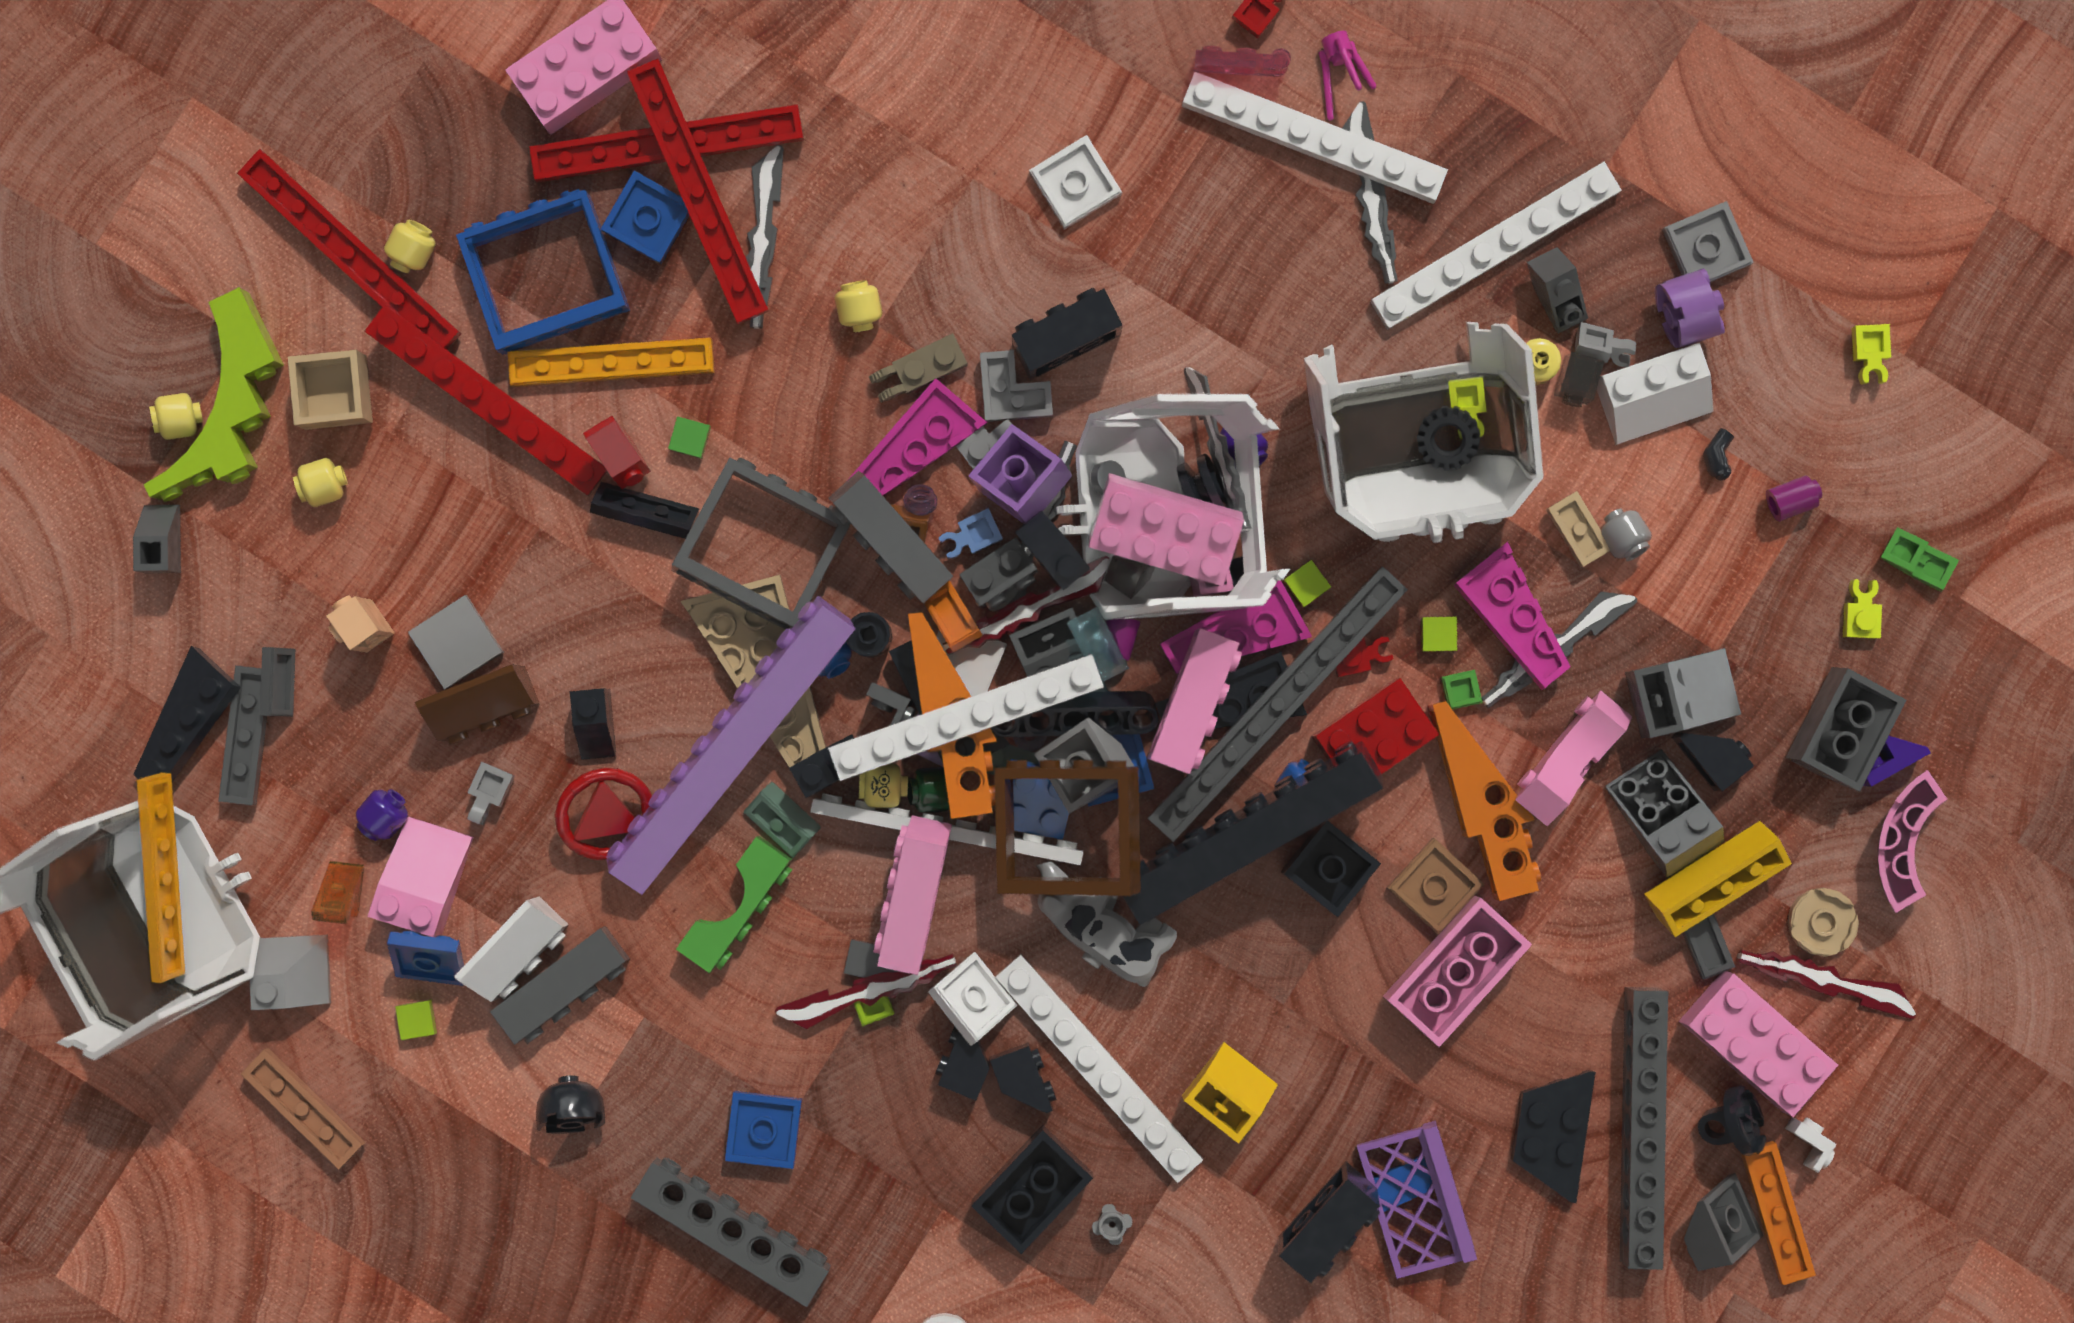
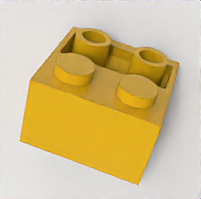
[1182,1042,1278,1144]

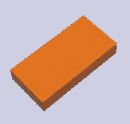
[924,581,982,653]

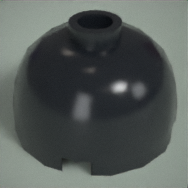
[536,1075,605,1134]

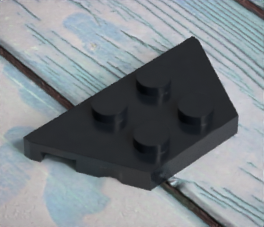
[1511,1070,1596,1203]

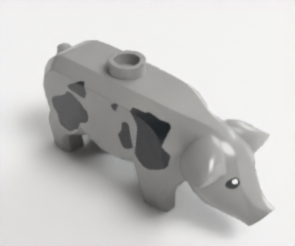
[1036,861,1177,987]

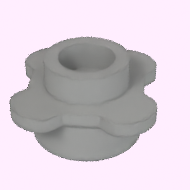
[1092,1204,1132,1245]

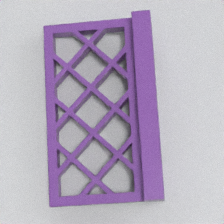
[1357,1120,1477,1279]

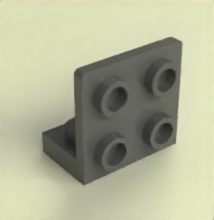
[959,537,1039,610]
[866,682,916,726]

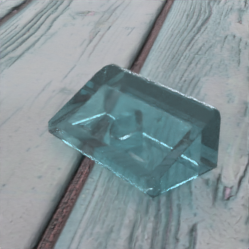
[1067,607,1129,682]

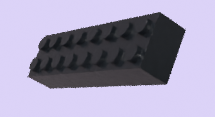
[1123,741,1383,925]

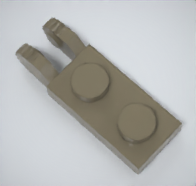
[869,333,968,403]

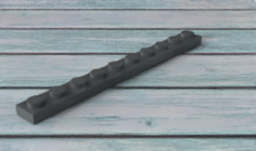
[1147,566,1408,842]

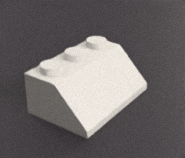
[1594,343,1713,445]
[454,897,569,1002]

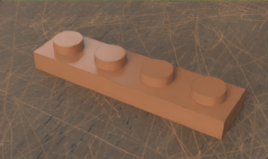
[241,1048,366,1170]

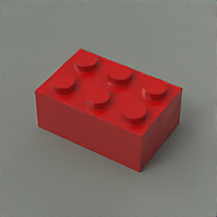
[1311,678,1439,774]

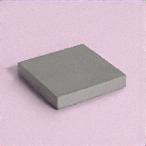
[1662,201,1754,282]
[408,595,504,689]

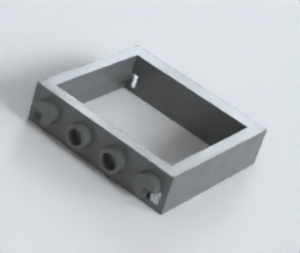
[671,457,851,630]

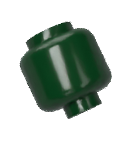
[907,767,949,813]

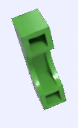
[676,836,793,973]

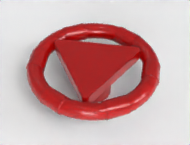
[555,768,652,860]

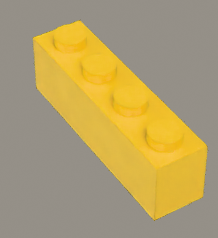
[1644,821,1792,937]

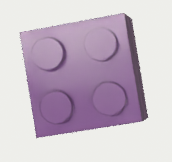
[968,424,1072,524]

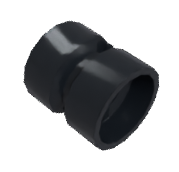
[847,612,893,658]

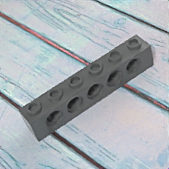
[631,1157,831,1307]

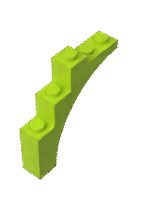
[144,287,284,502]

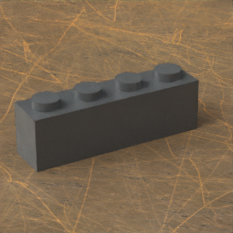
[828,471,953,603]
[490,926,630,1045]

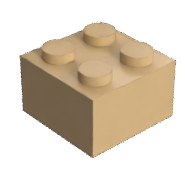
[288,350,373,430]

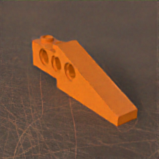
[908,612,996,819]
[1428,701,1541,901]

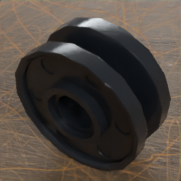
[1177,454,1228,508]

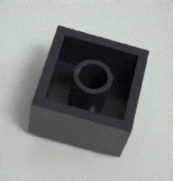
[1281,820,1381,917]

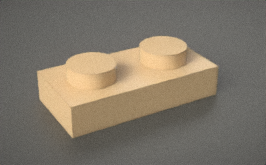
[1546,491,1610,568]

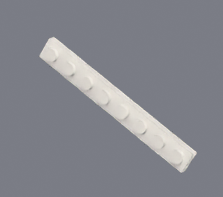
[1182,72,1448,204]
[1370,162,1622,330]
[828,654,1104,781]
[810,793,1083,865]
[995,954,1203,1183]

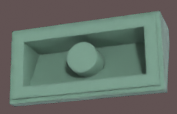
[744,782,821,858]

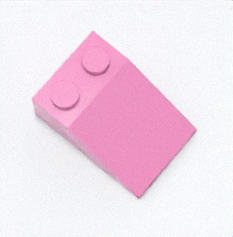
[367,817,474,937]

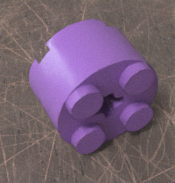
[1655,268,1725,348]

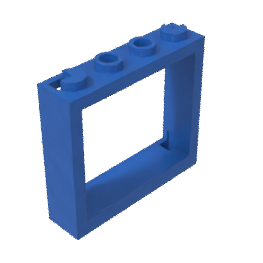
[456,189,631,355]

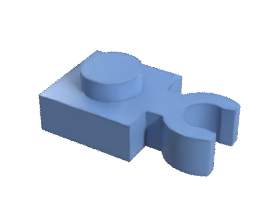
[939,508,1003,559]

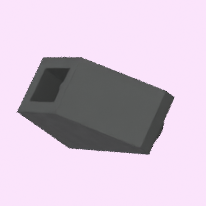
[1527,247,1588,334]
[133,505,181,574]

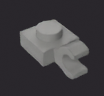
[1574,322,1636,367]
[956,419,1011,470]
[467,762,515,825]

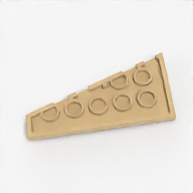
[681,575,826,767]

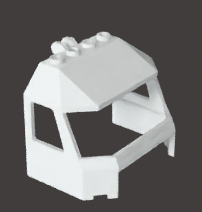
[1056,394,1290,620]

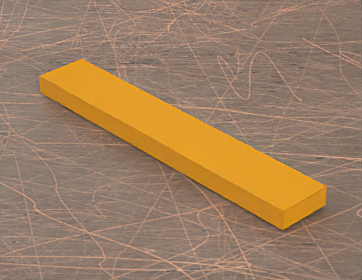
[508,338,715,387]
[137,773,185,983]

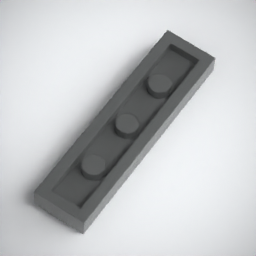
[218,665,267,805]

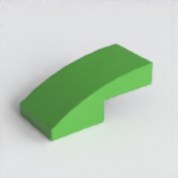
[1881,527,1959,592]

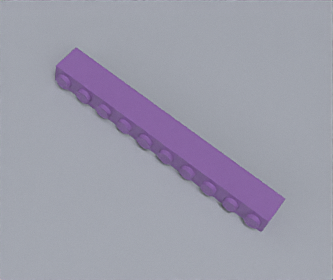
[606,596,855,895]

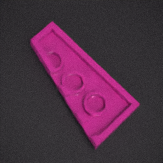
[847,378,987,497]
[1454,542,1571,690]
[1159,580,1312,674]

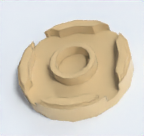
[1787,888,1859,957]

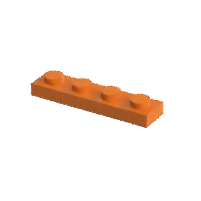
[1741,1141,1816,1285]

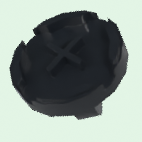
[1698,1085,1766,1156]

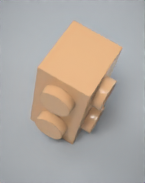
[327,595,395,653]

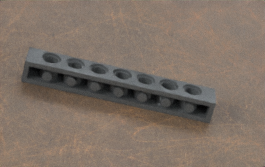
[1619,987,1668,1270]

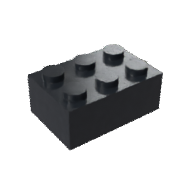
[1011,288,1123,381]
[971,1125,1093,1254]
[1278,1161,1380,1284]

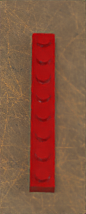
[627,58,769,325]
[529,104,804,182]
[237,149,462,349]
[364,304,607,496]

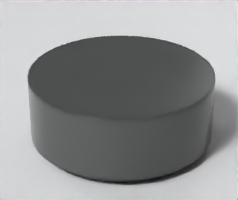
[1091,460,1126,495]

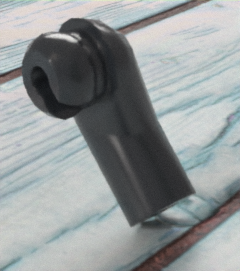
[1703,428,1734,481]

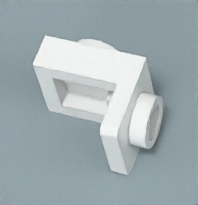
[1785,1117,1837,1173]

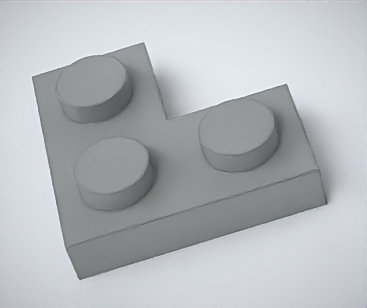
[980,350,1053,422]

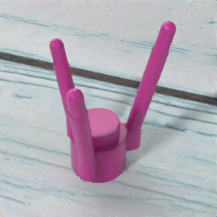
[1318,31,1376,121]

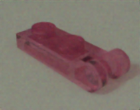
[1193,46,1291,77]

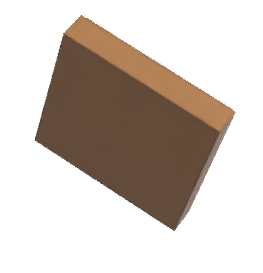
[1387,838,1485,935]

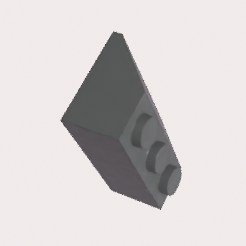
[1785,667,1907,792]

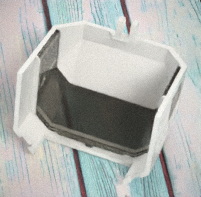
[1304,322,1544,543]
[0,801,260,1060]

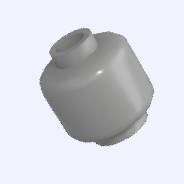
[1601,508,1652,561]

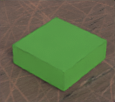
[668,416,711,459]
[1440,670,1483,709]

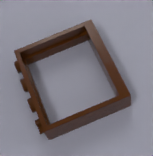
[995,760,1141,896]

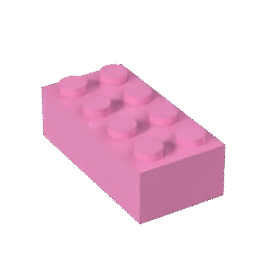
[505,0,662,135]
[1089,473,1244,586]
[1147,628,1242,774]
[873,815,952,975]
[1383,896,1532,1047]
[1679,971,1838,1117]

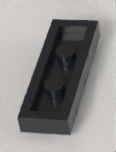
[590,482,700,539]

